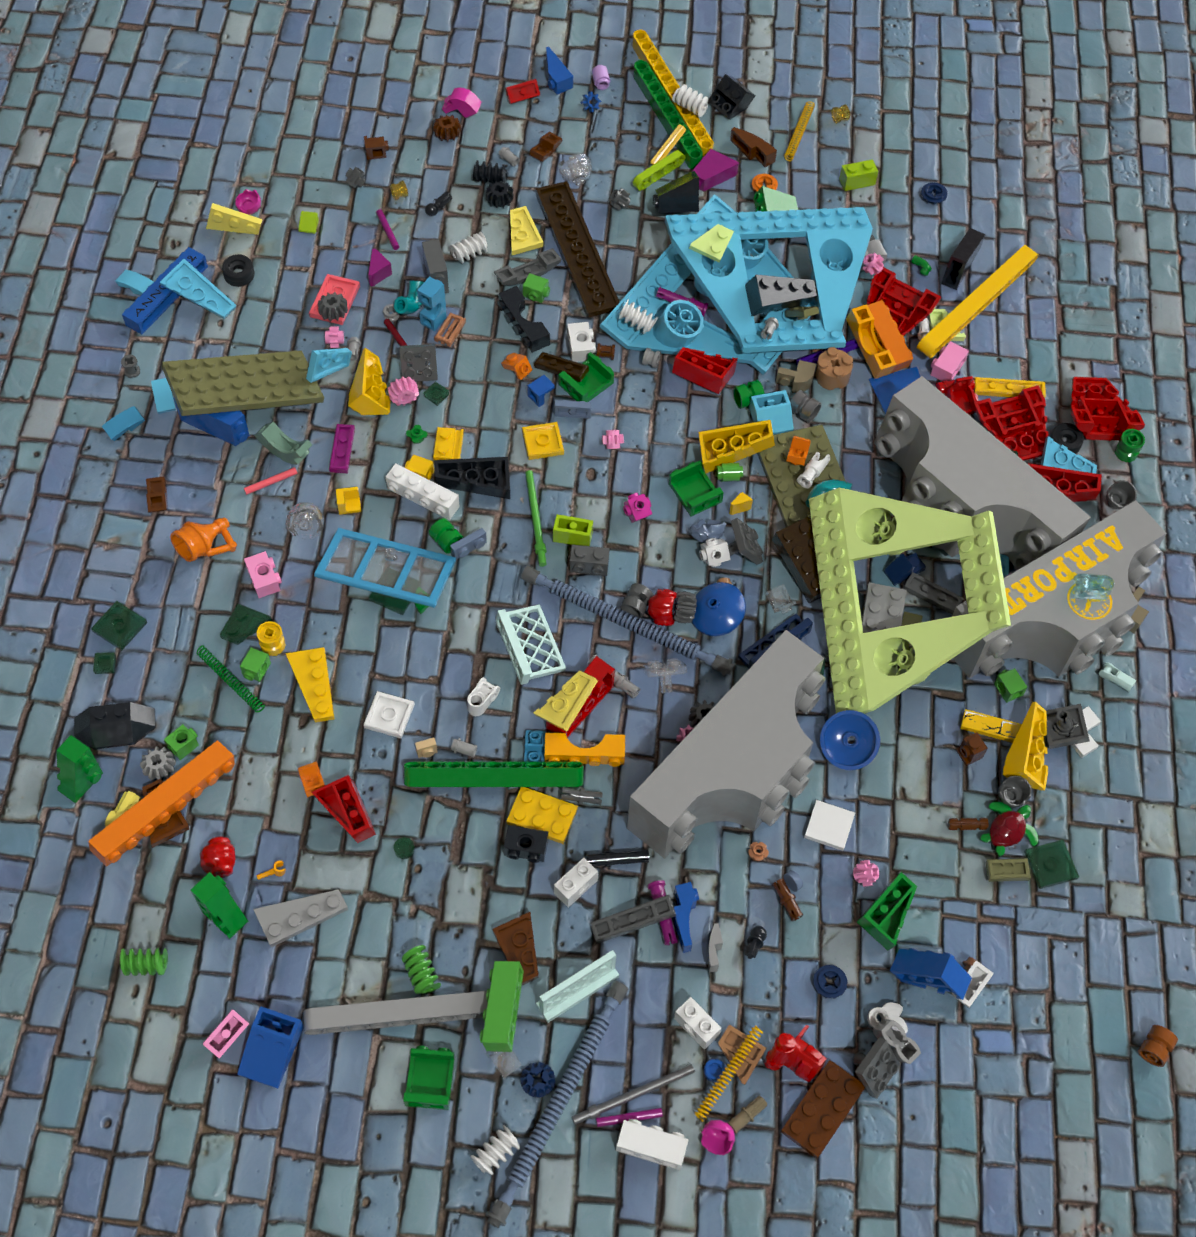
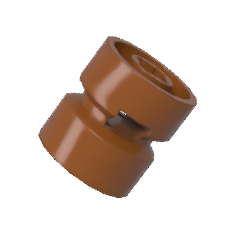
[1138,1025,1178,1067]

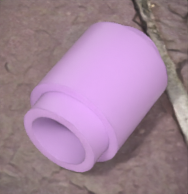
[592,65,610,90]

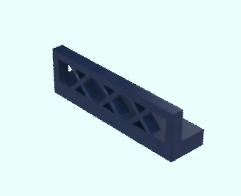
[738,614,813,669]

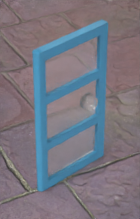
[314,528,456,608]

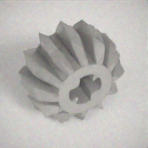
[140,746,176,780]

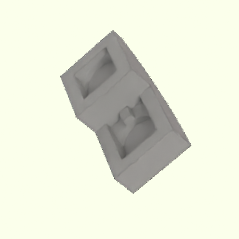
[707,923,723,973]

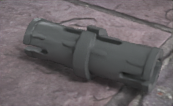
[561,787,603,805]

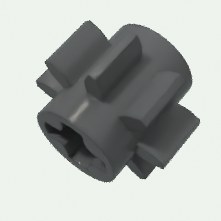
[345,167,366,188]
[610,188,631,210]

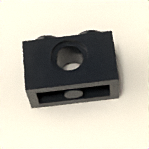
[503,825,549,863]

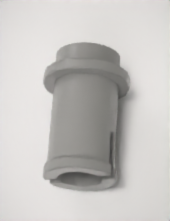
[499,147,520,167]
[761,317,779,340]
[347,337,361,361]
[451,738,478,758]

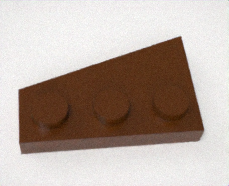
[142,779,189,848]
[492,912,539,986]

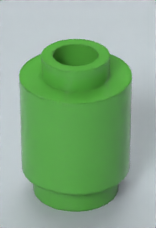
[716,463,743,482]

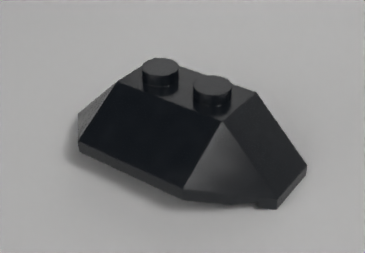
[74,702,156,750]

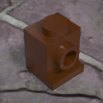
[364,136,389,160]
[956,732,988,766]

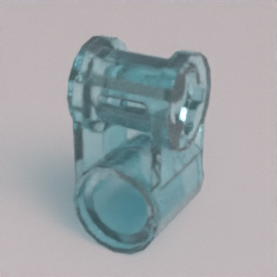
[1073,574,1114,600]

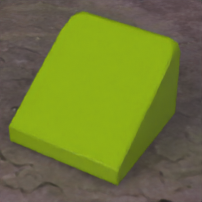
[299,211,319,234]

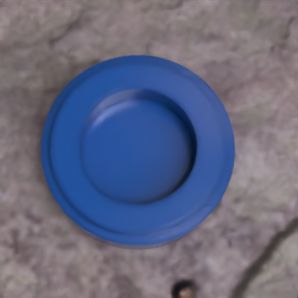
[704,1059,725,1083]

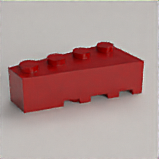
[1028,463,1102,502]
[546,656,615,738]

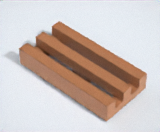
[434,313,466,347]

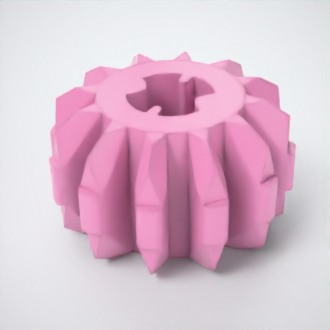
[388,376,419,406]

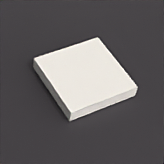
[364,691,415,739]
[804,800,855,851]

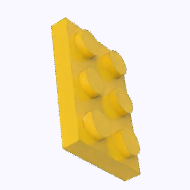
[506,787,578,844]

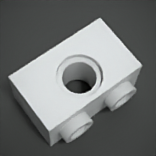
[567,322,596,362]
[554,858,598,908]
[674,997,722,1050]

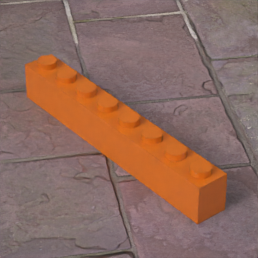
[88,740,235,867]

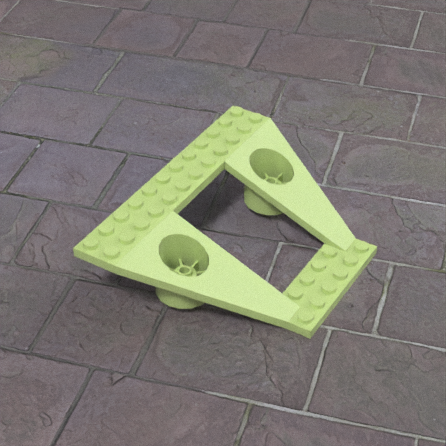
[809,487,1011,713]

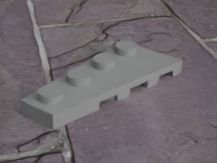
[253,889,348,948]

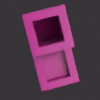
[442,88,482,118]

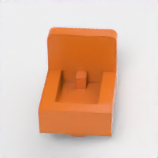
[501,353,532,380]
[786,436,811,466]
[298,762,325,797]

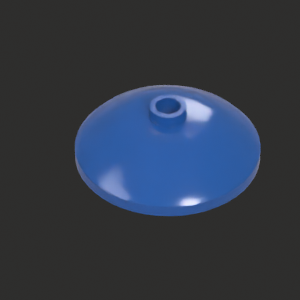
[692,582,746,636]
[820,710,880,770]

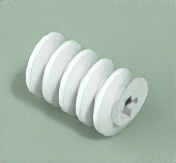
[672,84,708,117]
[450,232,488,264]
[619,299,658,334]
[470,1125,520,1175]

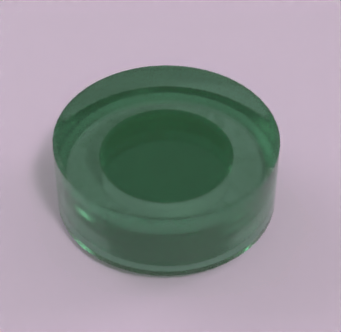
[394,837,415,859]

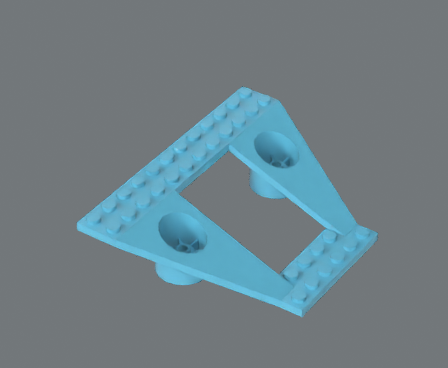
[599,194,818,375]
[665,207,873,353]

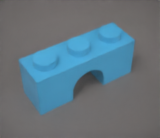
[417,276,447,331]

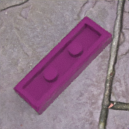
[329,424,355,474]

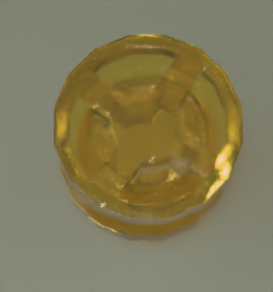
[831,104,850,123]
[390,180,408,200]

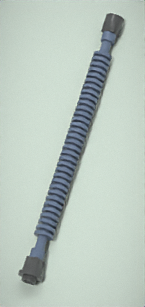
[521,565,735,677]
[485,981,629,1228]

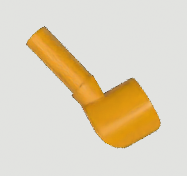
[257,861,286,880]

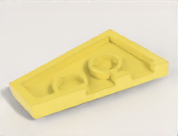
[206,203,262,235]
[510,206,544,256]
[533,670,598,732]

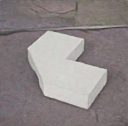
[1071,706,1101,758]

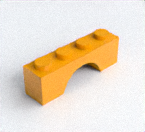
[846,304,896,379]
[544,733,625,767]

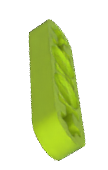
[632,150,686,191]

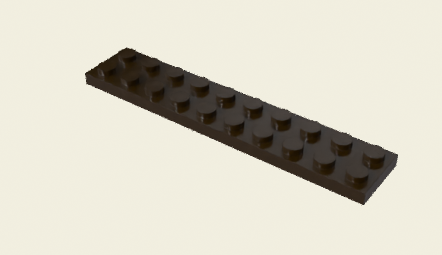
[536,181,620,318]

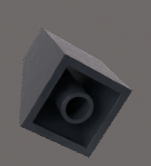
[652,171,699,213]

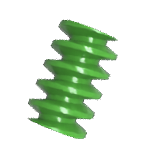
[402,945,441,994]
[120,948,168,976]

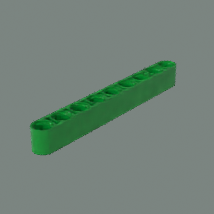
[633,60,703,170]
[404,762,584,787]

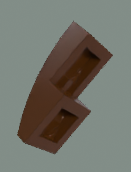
[529,131,563,162]
[146,476,168,513]

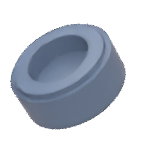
[784,870,803,892]

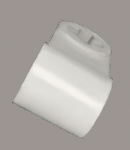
[467,677,501,716]

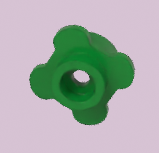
[406,425,428,444]

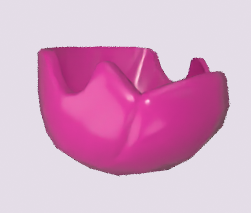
[235,189,261,215]
[701,1120,735,1155]

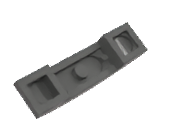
[494,248,562,285]

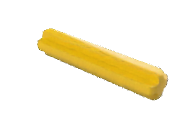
[650,124,686,165]

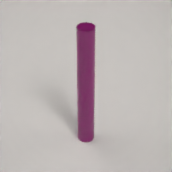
[376,209,400,250]
[596,1108,663,1127]

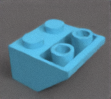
[749,390,794,435]

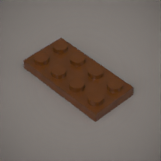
[781,1060,865,1159]

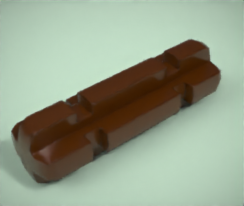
[948,818,989,830]

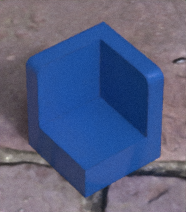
[527,375,555,407]

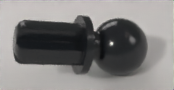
[425,191,452,216]
[744,926,767,959]

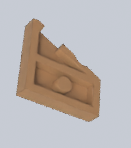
[718,1024,767,1085]

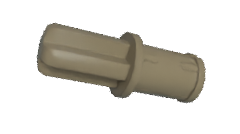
[727,1096,767,1134]

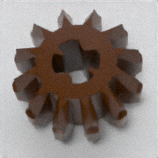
[433,114,461,142]

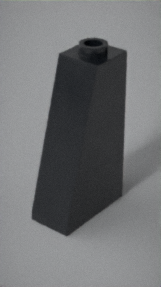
[941,228,986,290]

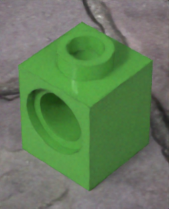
[240,647,271,682]
[994,668,1027,703]
[164,724,199,760]

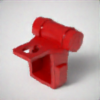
[935,376,979,415]
[764,1025,827,1082]

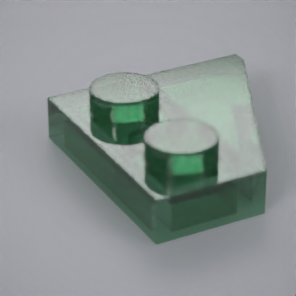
[220,604,272,645]

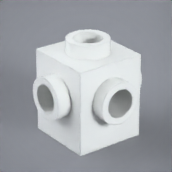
[699,538,731,567]

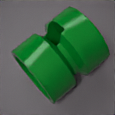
[733,380,765,409]
[1115,429,1145,462]
[429,518,464,554]

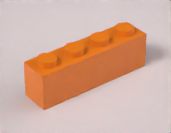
[868,300,913,373]

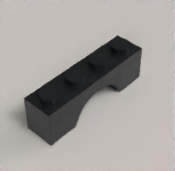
[497,286,550,353]

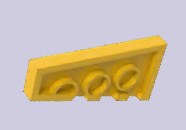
[286,647,335,723]

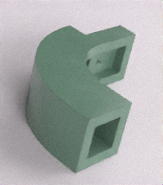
[254,422,312,465]

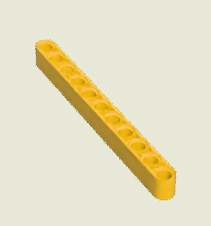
[632,30,714,159]
[916,245,1039,359]

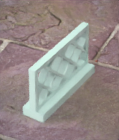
[495,605,566,685]
[536,950,619,1023]

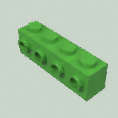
[480,961,524,1052]

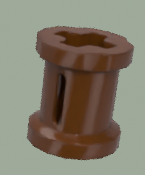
[597,343,615,360]

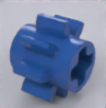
[580,91,602,112]

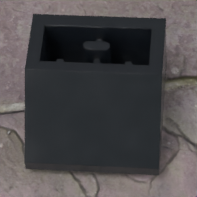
[708,74,756,120]

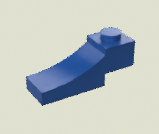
[672,882,699,953]

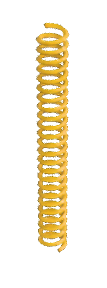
[784,101,815,161]
[694,1025,763,1122]

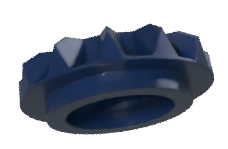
[921,182,948,205]
[813,965,848,999]
[520,1061,555,1098]

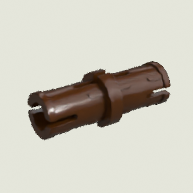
[772,878,803,921]

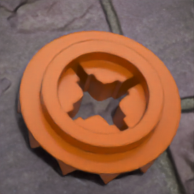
[751,174,778,192]

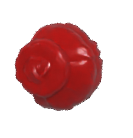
[647,589,677,626]
[200,836,236,878]

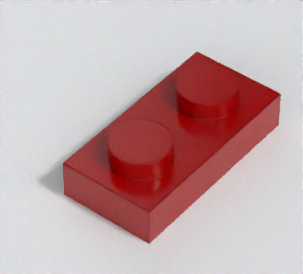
[505,79,540,104]

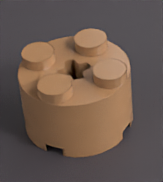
[815,347,853,390]

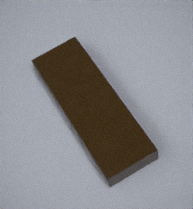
[534,352,589,382]

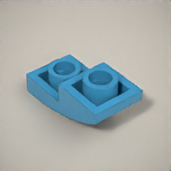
[102,406,145,441]
[524,730,546,762]

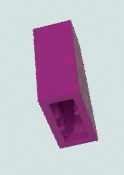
[693,149,739,192]

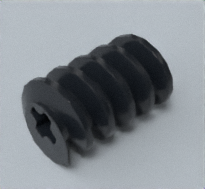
[472,160,508,184]

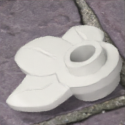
[867,1002,908,1033]

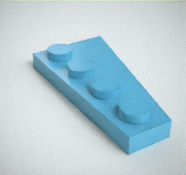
[160,259,236,319]

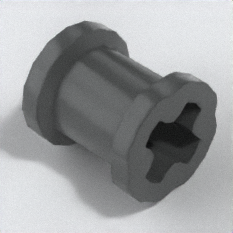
[121,355,140,378]

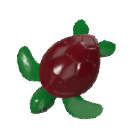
[980,802,1038,857]

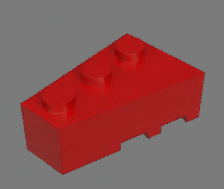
[672,347,738,394]
[311,775,376,843]

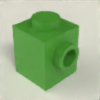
[523,273,550,303]

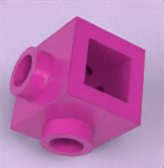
[623,493,652,523]

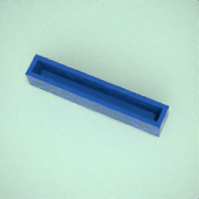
[122,247,208,335]

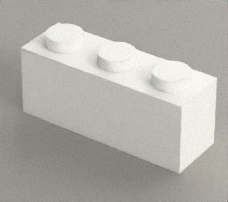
[616,1119,689,1170]

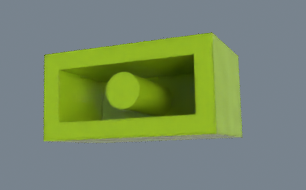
[839,159,878,191]
[553,514,593,546]

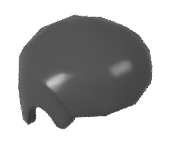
[1106,480,1137,510]
[998,776,1032,808]

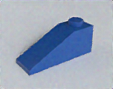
[546,46,573,95]

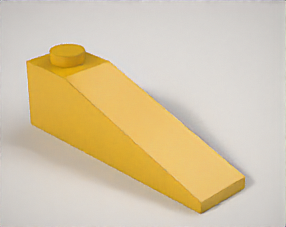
[348,348,391,415]
[1003,702,1048,791]

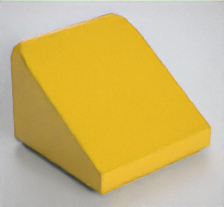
[729,492,753,515]

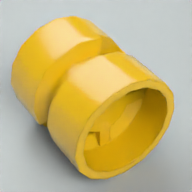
[256,621,286,656]

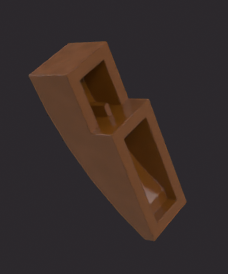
[730,127,777,167]

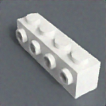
[386,464,460,520]

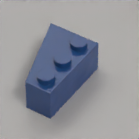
[890,948,972,1000]

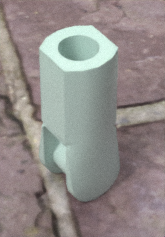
[1099,662,1136,692]

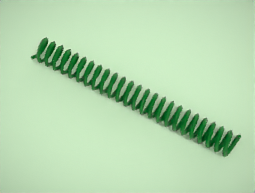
[197,645,265,712]

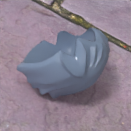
[690,519,727,543]

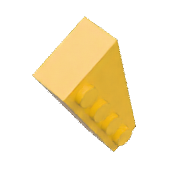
[699,420,775,474]

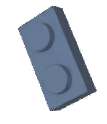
[555,400,591,419]
[450,528,487,560]

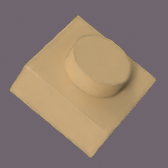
[415,737,438,758]

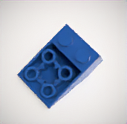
[237,1006,304,1089]

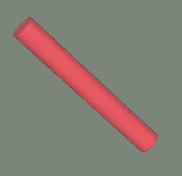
[243,467,298,495]

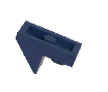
[884,553,926,586]

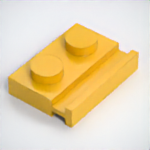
[433,427,464,460]

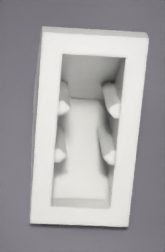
[951,961,994,1008]

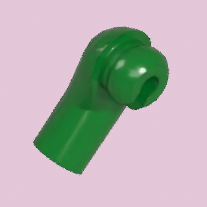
[911,255,932,276]

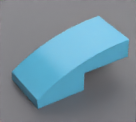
[115,270,154,295]
[151,378,176,414]

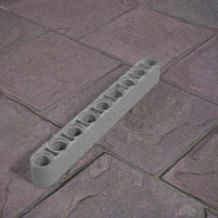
[303,991,488,1035]

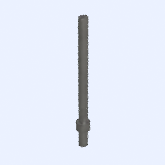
[571,1064,695,1125]

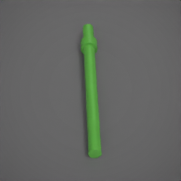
[525,470,547,567]

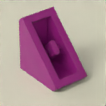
[368,248,392,286]

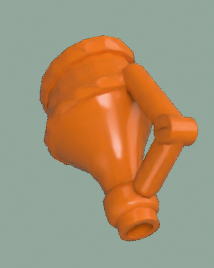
[170,517,237,562]

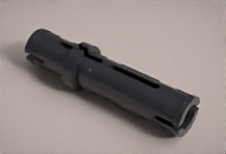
[587,849,649,867]

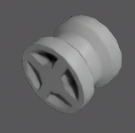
[642,348,661,368]

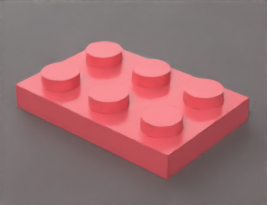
[309,274,360,325]

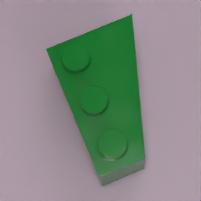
[56,735,103,804]
[190,872,248,939]
[857,872,917,951]

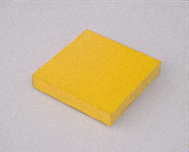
[522,422,564,460]

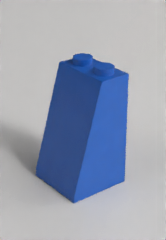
[173,398,250,446]

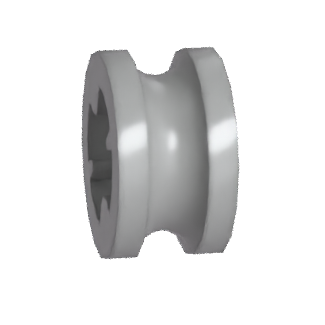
[383,304,399,322]

